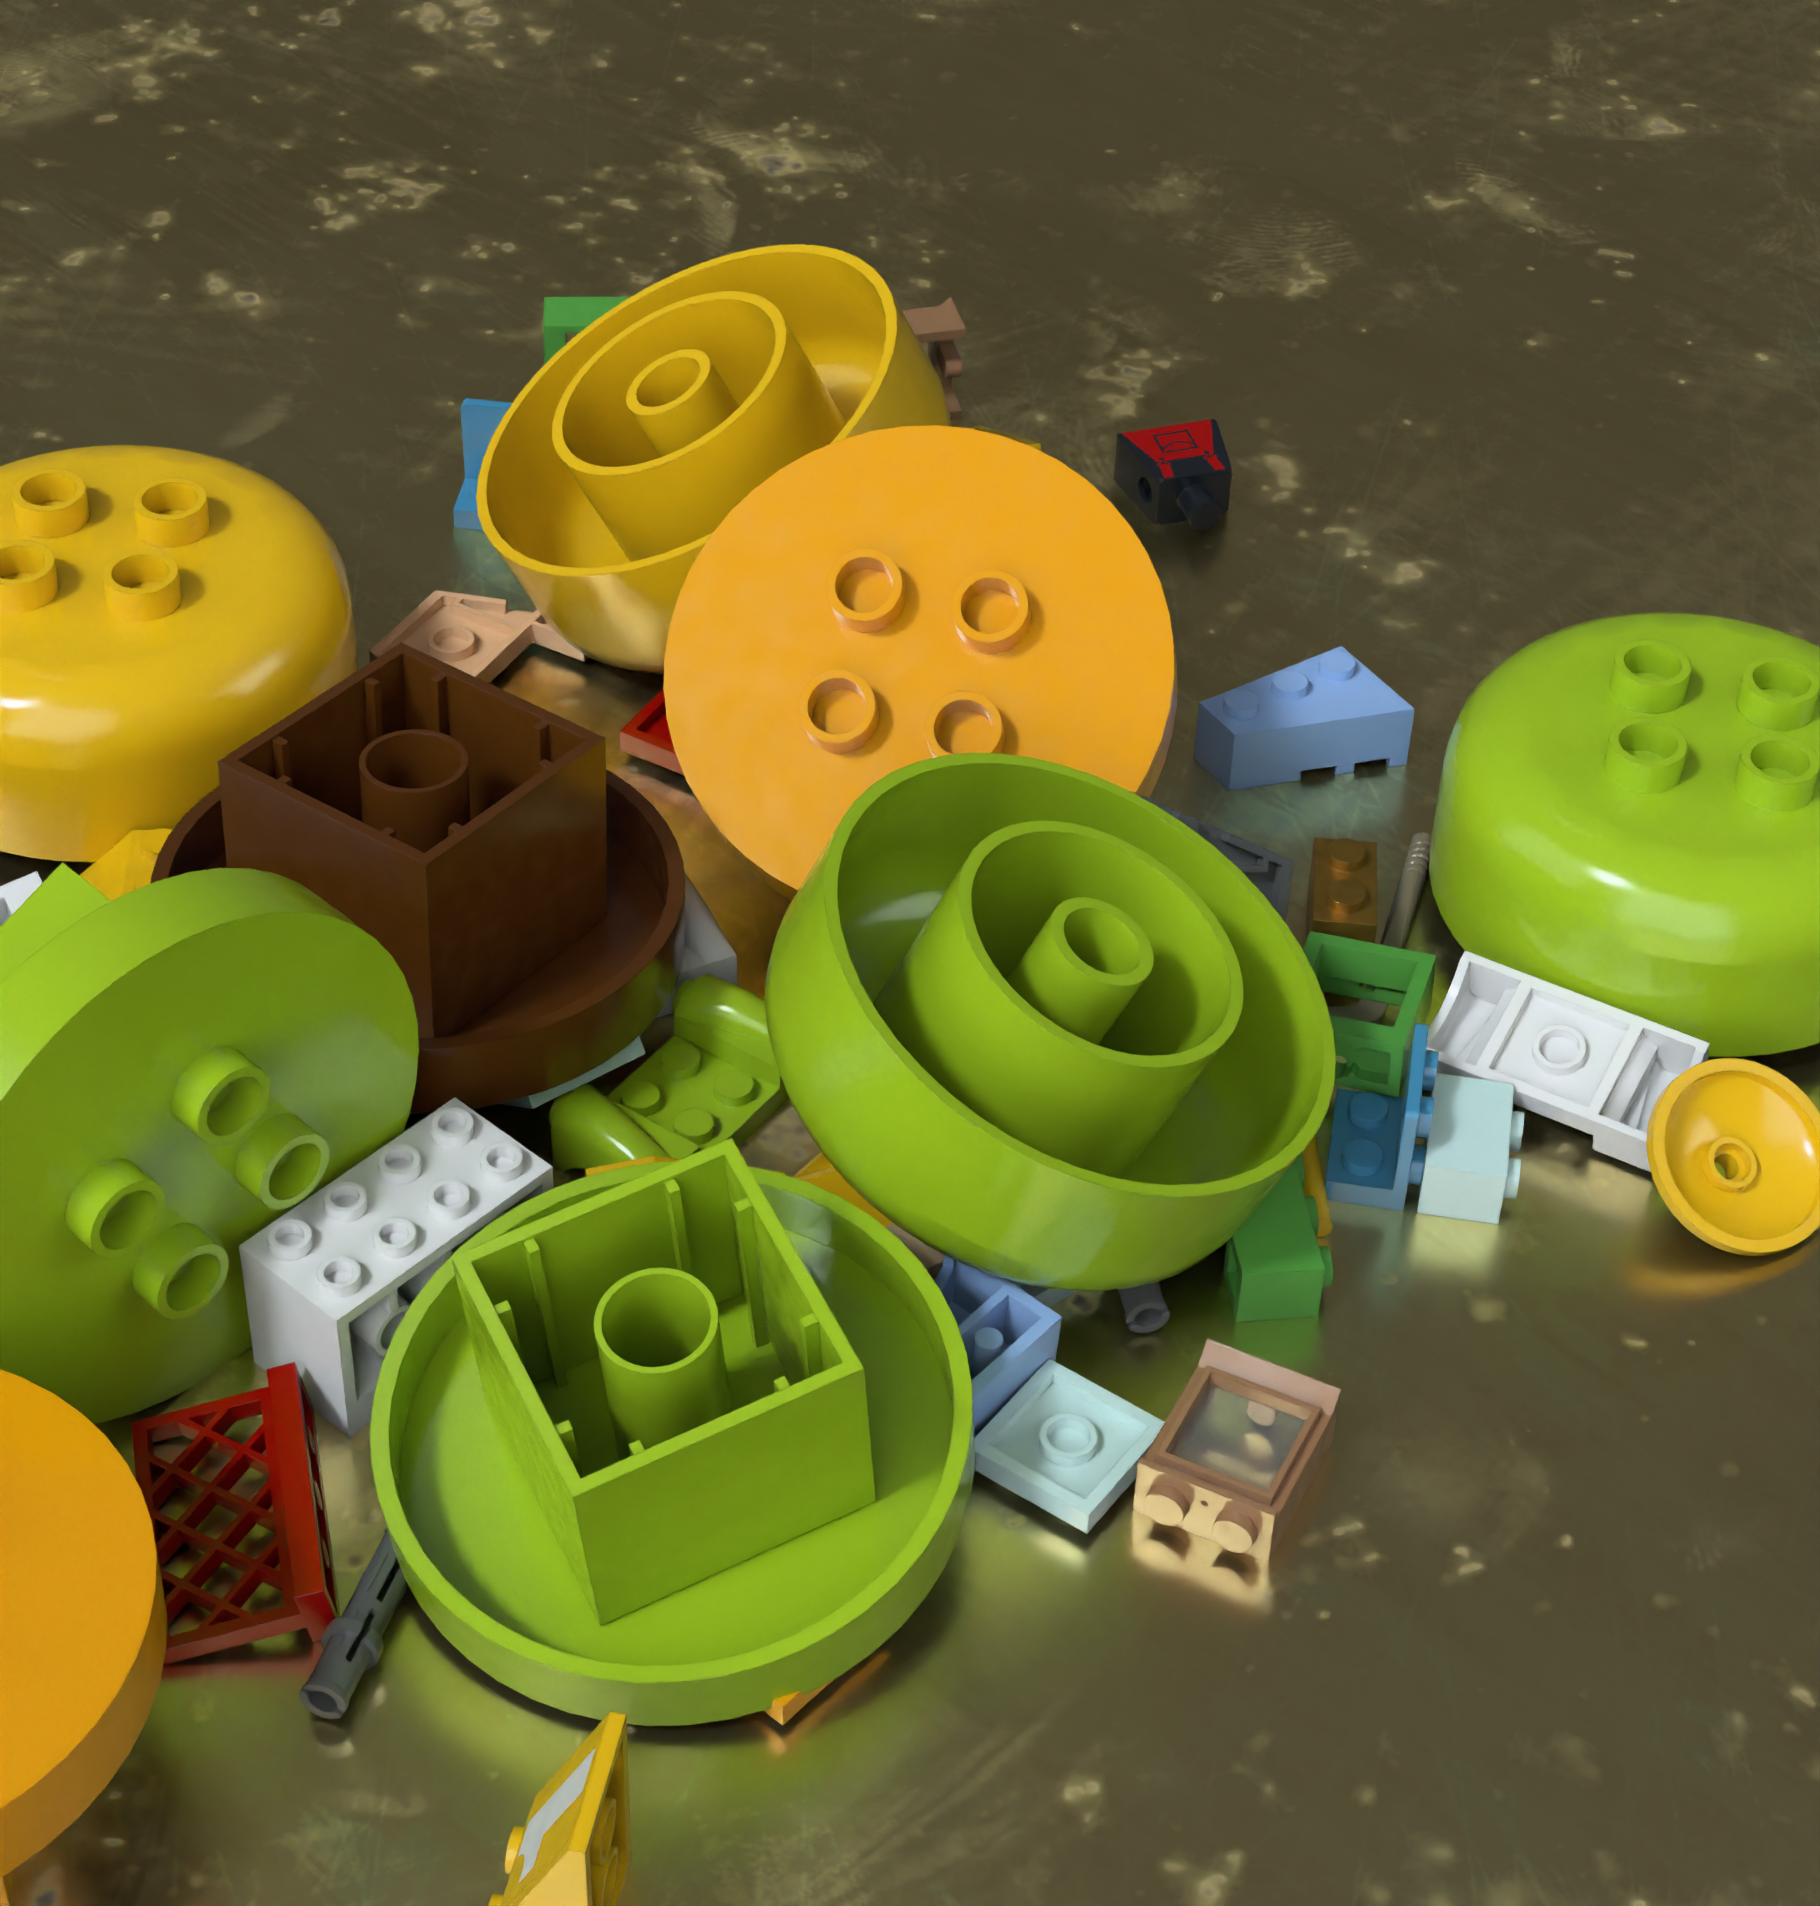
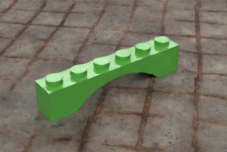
[1223,1153,1333,1323]

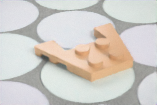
[369,590,588,683]

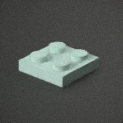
[974,1359,1165,1534]

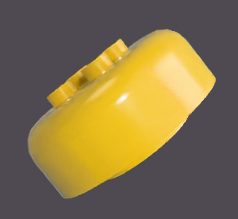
[476,244,951,674]
[0,445,359,862]

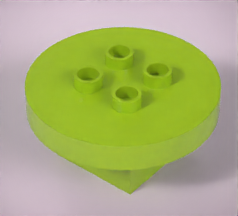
[0,862,419,1424]
[370,1138,975,1726]

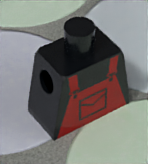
[1114,419,1232,530]

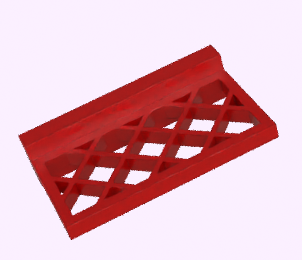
[131,1362,341,1665]

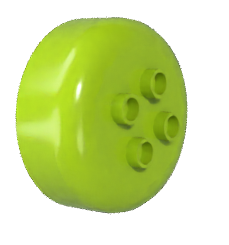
[1429,612,1820,1057]
[765,753,1336,1291]

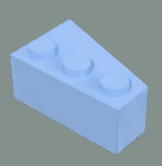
[1193,646,1415,791]
[935,1255,1062,1438]

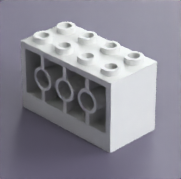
[239,1097,554,1438]

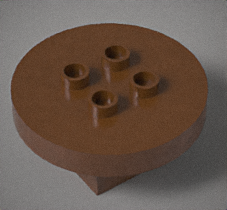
[151,643,685,1114]

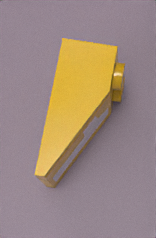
[488,1712,632,1906]

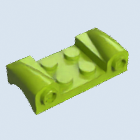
[549,973,789,1172]

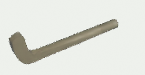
[1328,832,1432,1025]

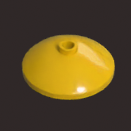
[1646,1058,1820,1256]

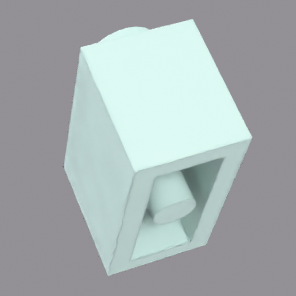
[1417,1073,1524,1224]

